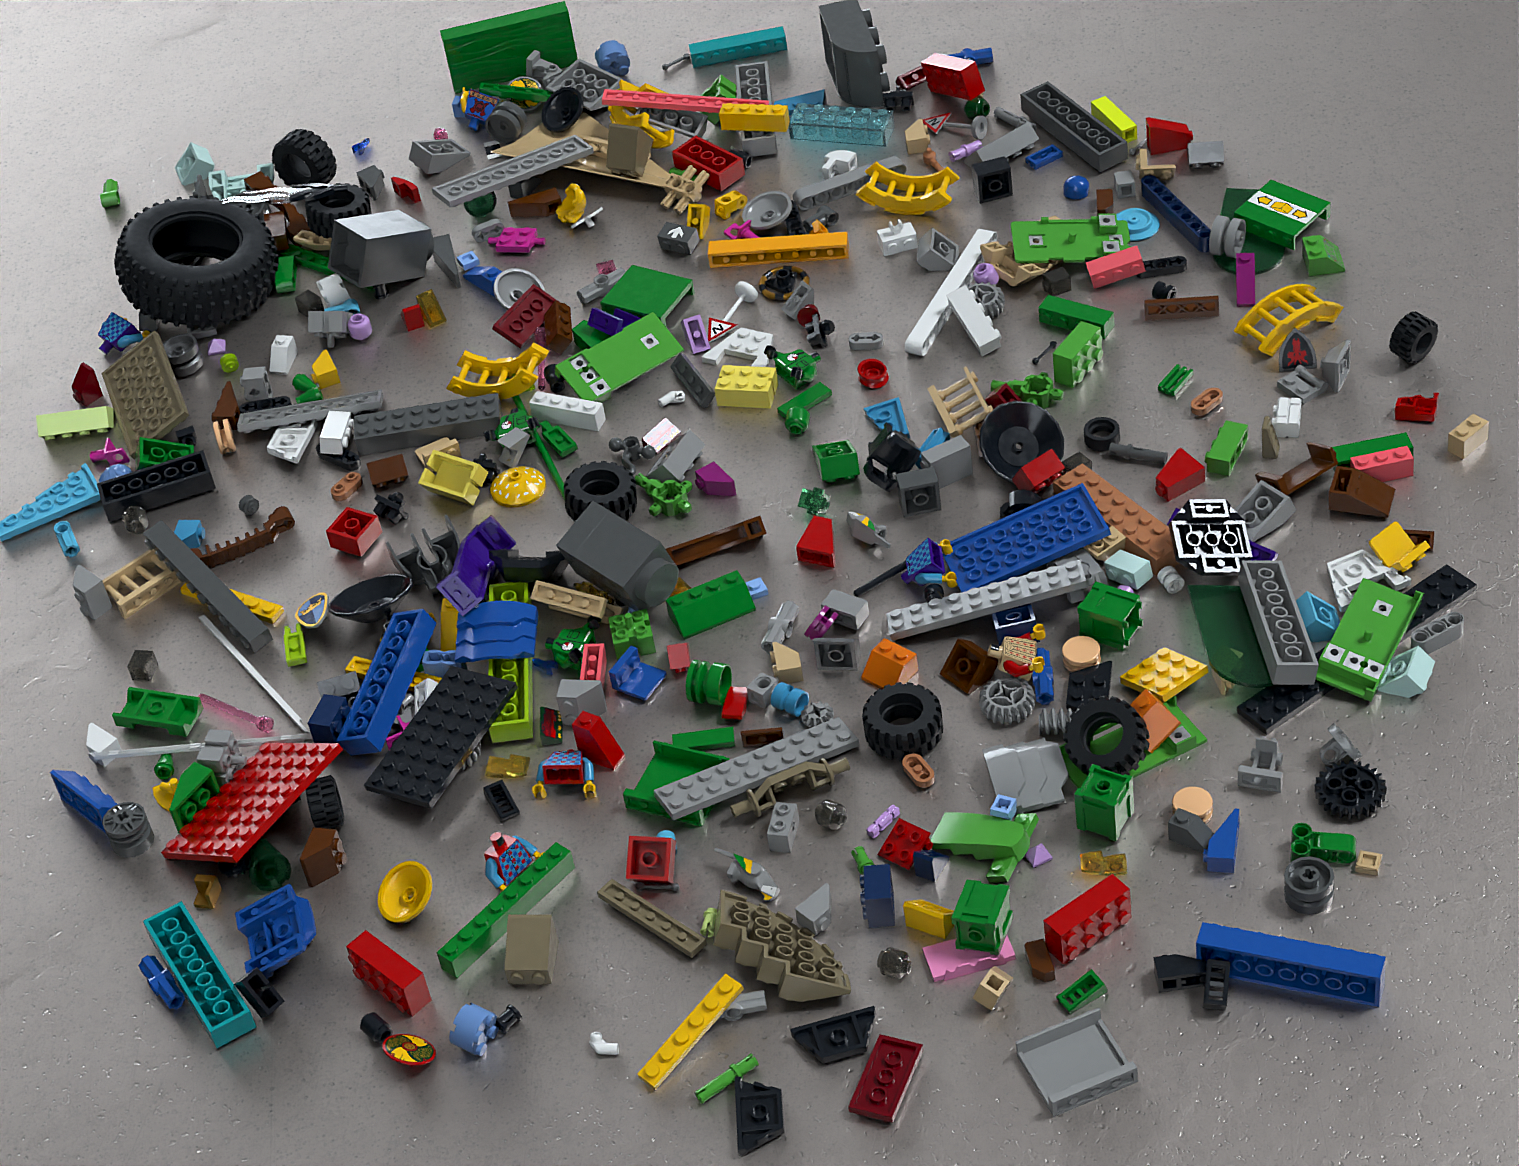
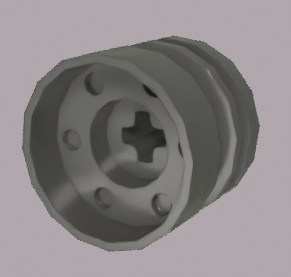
[102,802,155,858]

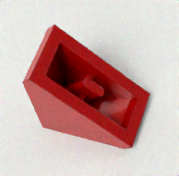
[401,304,425,332]

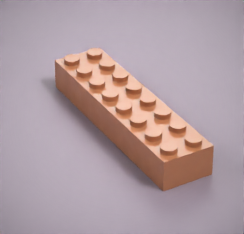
[1053,463,1180,577]

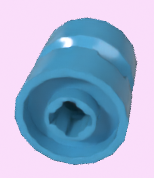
[771,682,809,717]

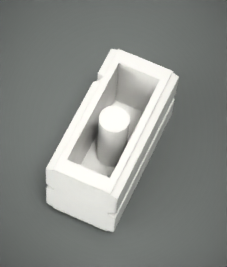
[1272,397,1301,438]

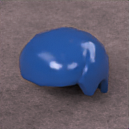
[1063,175,1090,200]

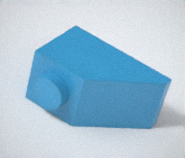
[174,520,206,549]

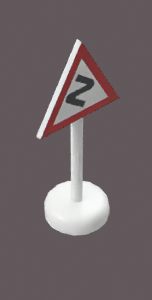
[708,281,758,343]

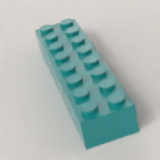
[143,901,256,1048]

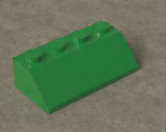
[666,570,756,640]

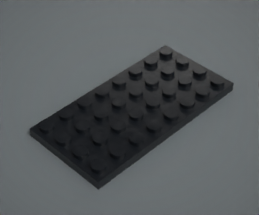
[364,666,518,809]

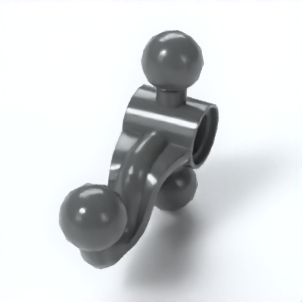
[609,436,656,476]

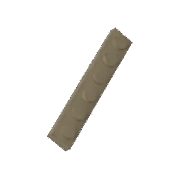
[597,879,707,958]

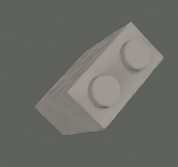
[920,435,973,489]

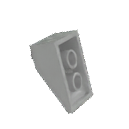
[409,139,471,175]
[1234,480,1296,542]

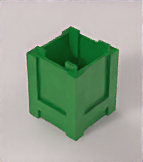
[1077,582,1143,651]
[1074,764,1134,841]
[951,879,1014,955]

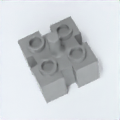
[308,311,353,348]
[196,729,247,788]

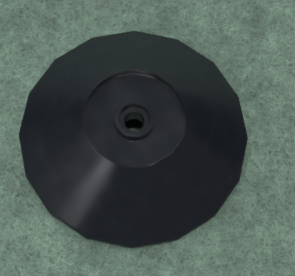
[979,401,1064,483]
[328,574,413,623]

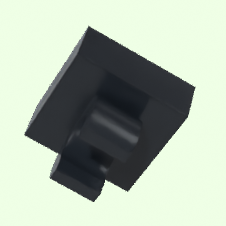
[175,425,197,446]

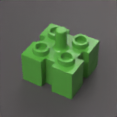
[699,75,737,125]
[608,609,656,661]

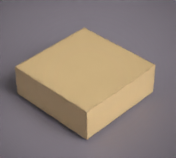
[1355,850,1382,876]

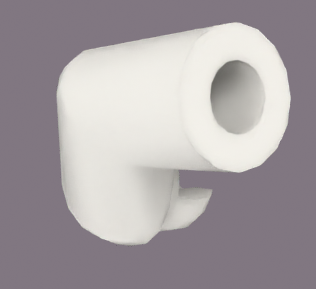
[658,391,685,408]
[589,1032,619,1055]

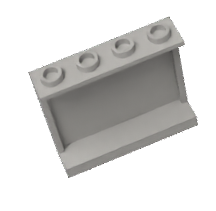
[1016,1008,1138,1117]

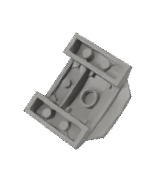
[982,738,1069,816]

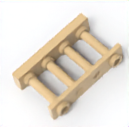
[927,366,994,438]
[102,549,181,619]
[530,580,624,625]

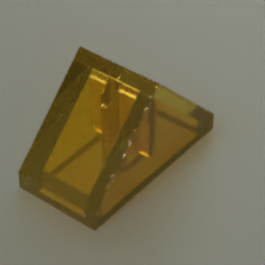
[416,289,447,328]

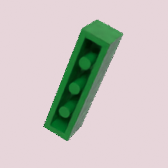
[1038,295,1115,339]
[1332,432,1414,472]

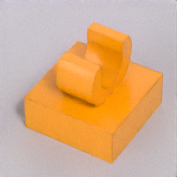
[809,219,829,234]

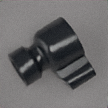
[543,364,565,393]

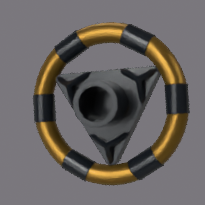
[759,266,810,301]

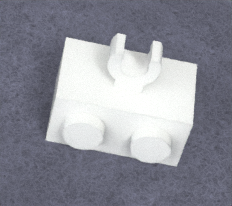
[877,219,918,256]

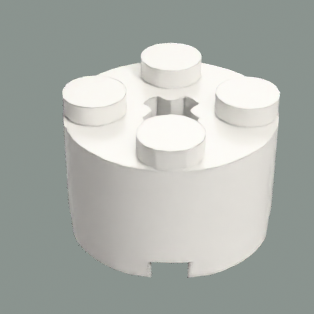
[316,273,351,308]

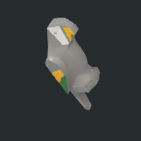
[846,512,891,548]
[714,847,780,902]

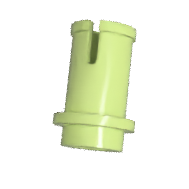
[700,908,717,937]

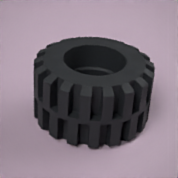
[1389,311,1438,364]
[305,775,345,829]

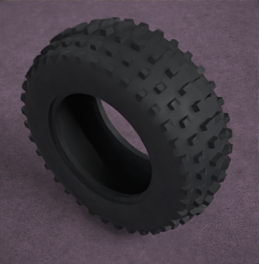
[114,196,279,328]

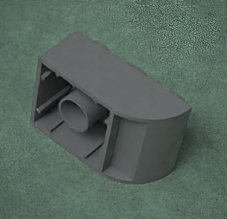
[819,0,890,107]

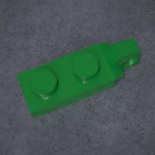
[540,420,578,458]

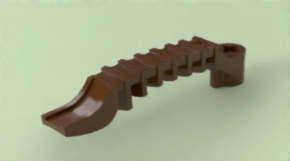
[191,506,295,568]

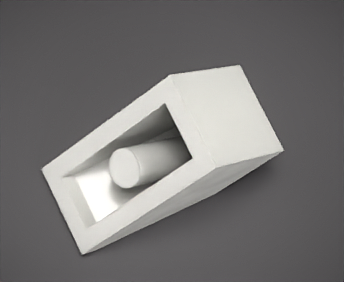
[270,335,298,375]
[86,722,122,767]

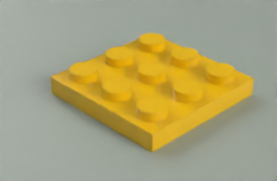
[1120,647,1209,703]

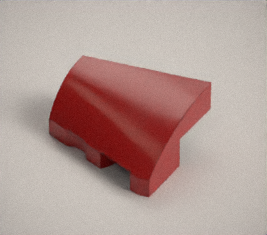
[1395,393,1439,422]

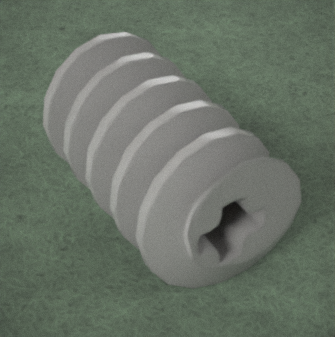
[1039,708,1079,735]

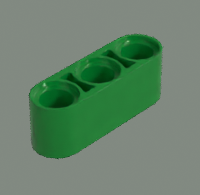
[275,255,297,293]

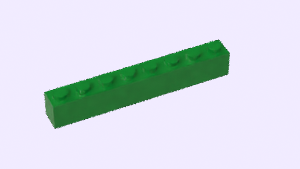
[436,842,575,979]

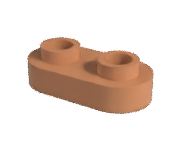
[1191,388,1223,416]
[331,472,363,501]
[902,754,935,788]

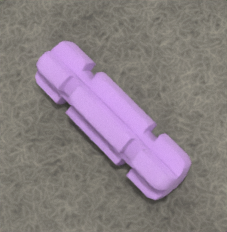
[866,805,900,838]

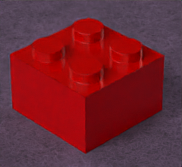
[1012,449,1065,494]
[326,507,383,557]
[626,836,676,884]

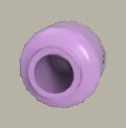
[973,263,999,285]
[347,313,372,340]

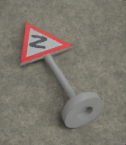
[922,112,988,139]

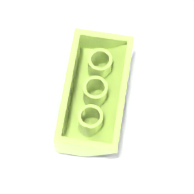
[36,406,115,441]

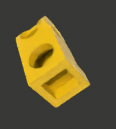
[714,190,748,220]

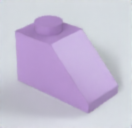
[681,315,711,354]

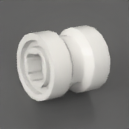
[1157,566,1185,594]

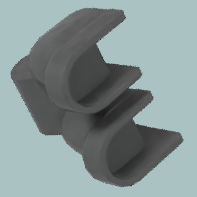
[386,514,460,596]

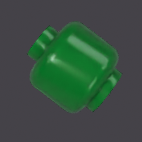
[785,406,810,435]

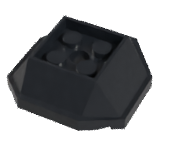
[1168,499,1252,576]
[489,549,569,583]

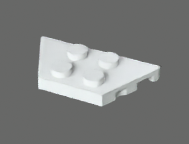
[267,419,318,463]

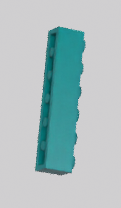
[688,26,788,68]

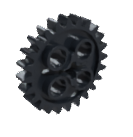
[1314,760,1387,819]

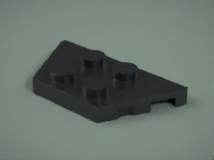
[1066,661,1113,713]
[790,1006,876,1064]
[735,1076,785,1156]

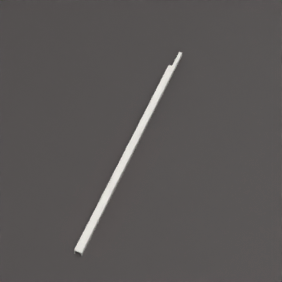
[199,615,309,734]
[94,733,313,760]

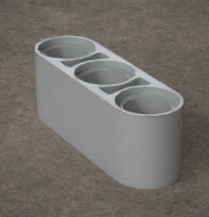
[1411,612,1464,654]

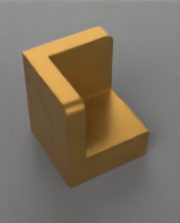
[193,874,221,909]

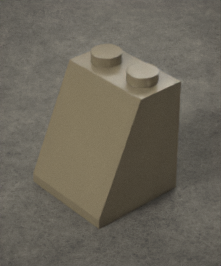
[606,123,654,178]
[504,914,559,985]

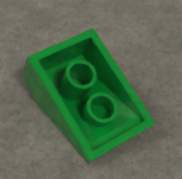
[135,437,194,471]
[812,440,860,482]
[169,762,220,834]

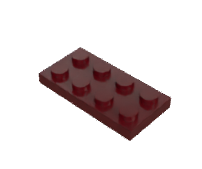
[492,284,561,349]
[848,1034,924,1123]

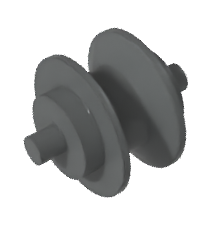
[239,495,259,516]

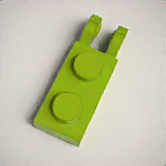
[283,623,307,667]

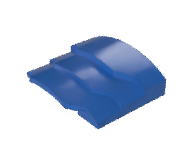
[455,601,539,663]
[235,884,316,978]

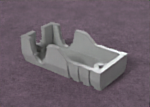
[1045,548,1108,604]

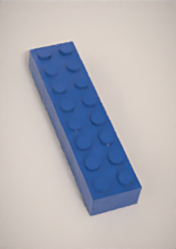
[336,609,437,756]
[1196,922,1386,1007]

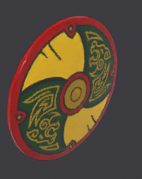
[382,1034,436,1067]

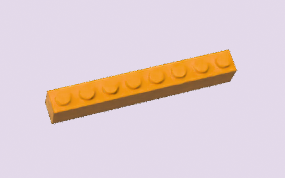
[708,232,849,268]

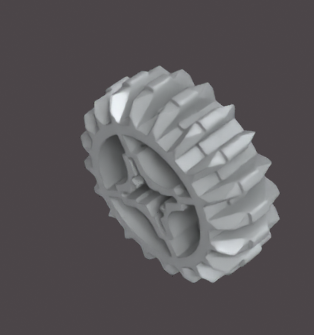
[967,282,1005,320]
[979,676,1035,725]

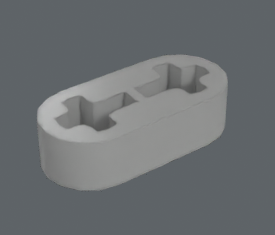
[472,219,504,242]
[848,332,883,350]

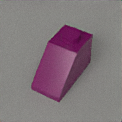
[695,461,737,496]

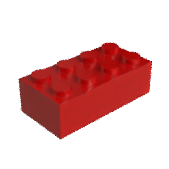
[920,53,985,101]
[672,135,745,192]
[1043,874,1132,965]
[346,930,432,1017]

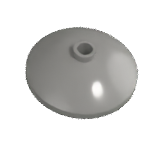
[742,191,792,230]
[493,268,545,310]

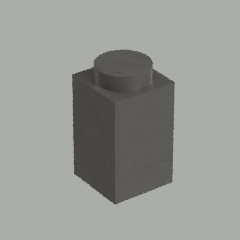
[328,210,434,288]
[556,501,680,611]

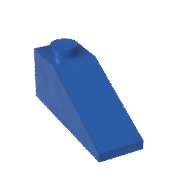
[463,266,502,297]
[1203,809,1240,873]

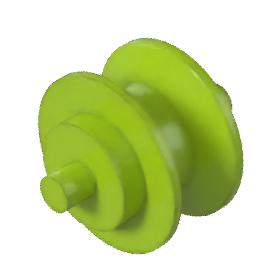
[220,353,239,373]

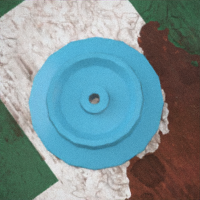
[1116,208,1160,242]

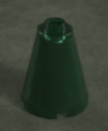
[463,191,497,217]
[249,838,292,891]

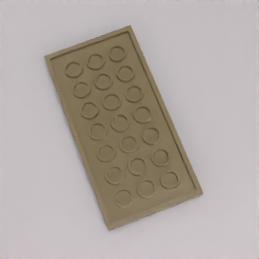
[101,330,190,460]

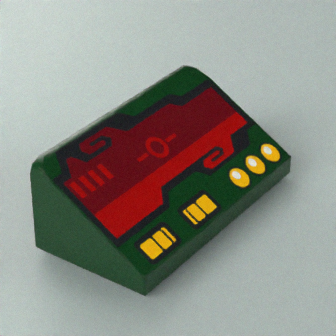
[540,707,563,746]

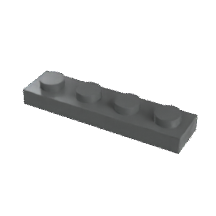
[670,353,715,408]

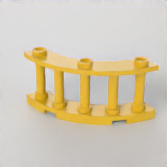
[608,88,675,149]
[856,161,960,215]
[1234,284,1344,357]
[446,342,549,400]

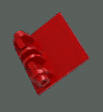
[877,818,933,870]

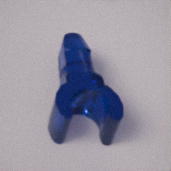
[352,138,370,155]
[532,658,558,676]

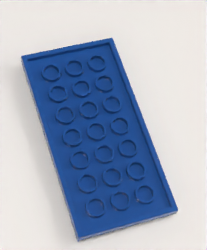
[942,483,1111,593]

